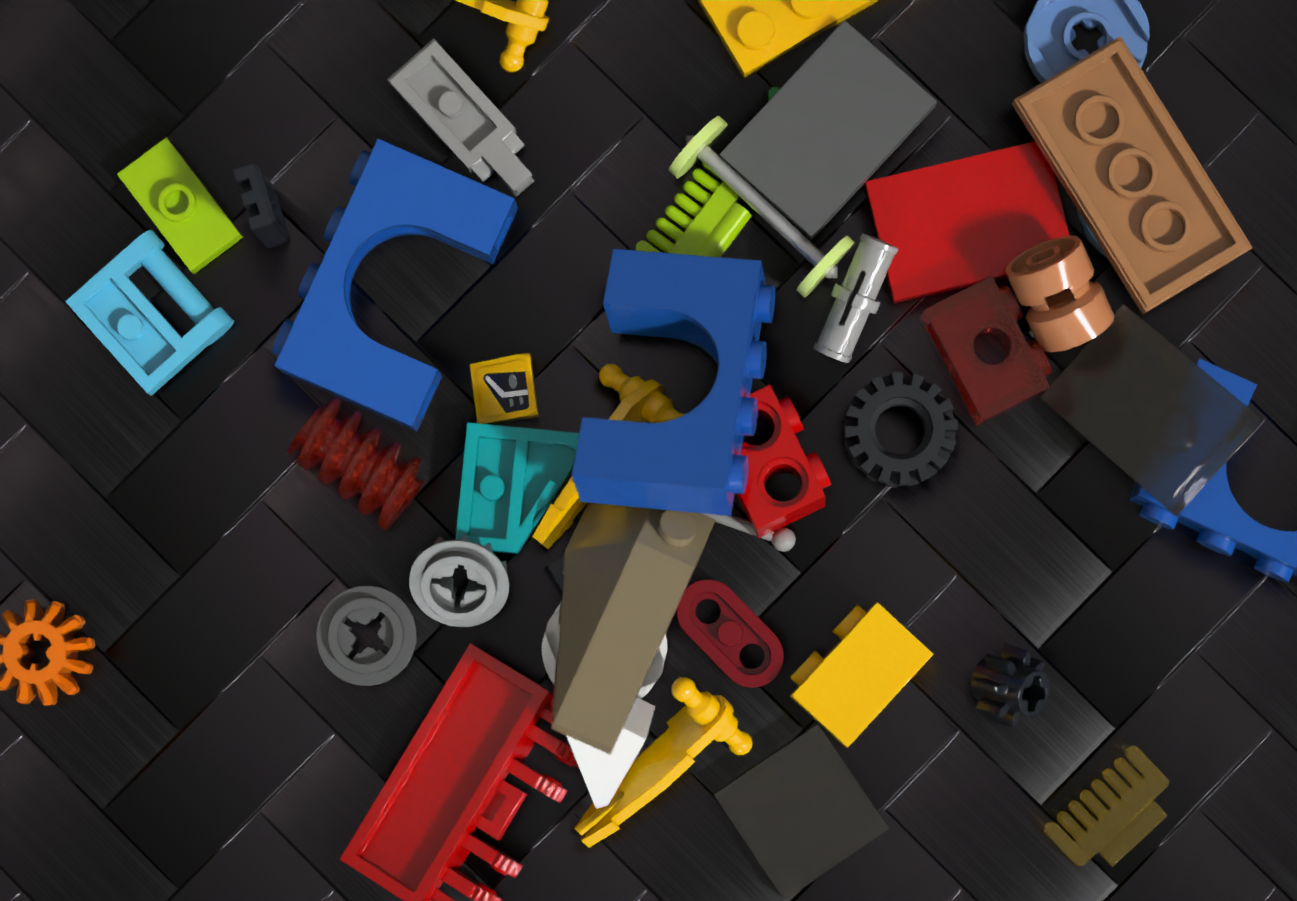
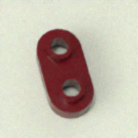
[677,580,784,688]

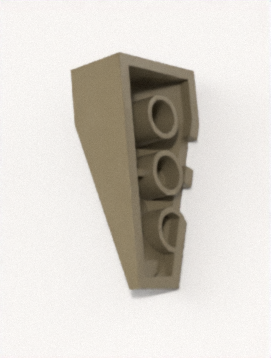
[551,503,716,755]

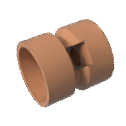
[1005,235,1114,352]

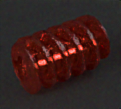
[286,396,425,530]

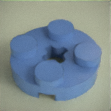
[1023,0,1149,83]

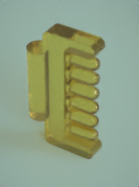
[1044,746,1169,868]

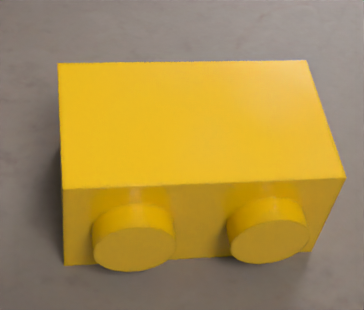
[789,602,933,748]

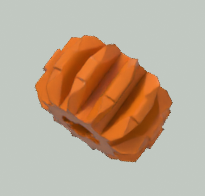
[0,600,95,705]

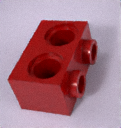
[736,385,831,539]

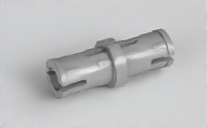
[813,233,899,363]

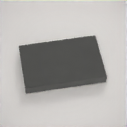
[719,20,937,241]

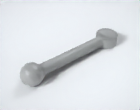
[701,513,796,552]

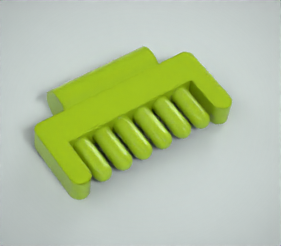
[636,162,752,257]

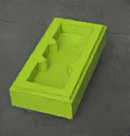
[117,137,243,274]

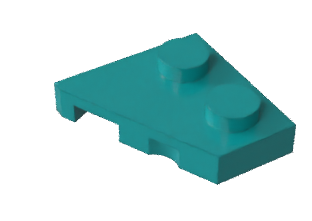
[455,422,579,554]

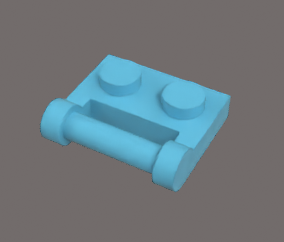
[65,230,234,396]

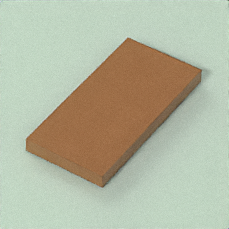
[1012,36,1253,315]

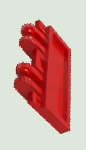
[340,643,580,901]

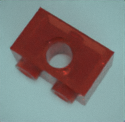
[920,276,1052,427]

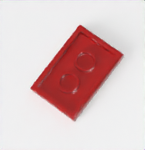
[864,141,1070,304]

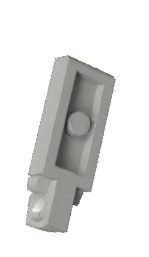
[387,39,534,197]

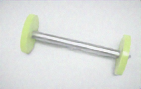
[669,116,855,298]

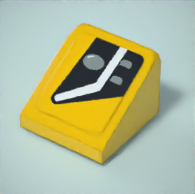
[470,353,539,425]

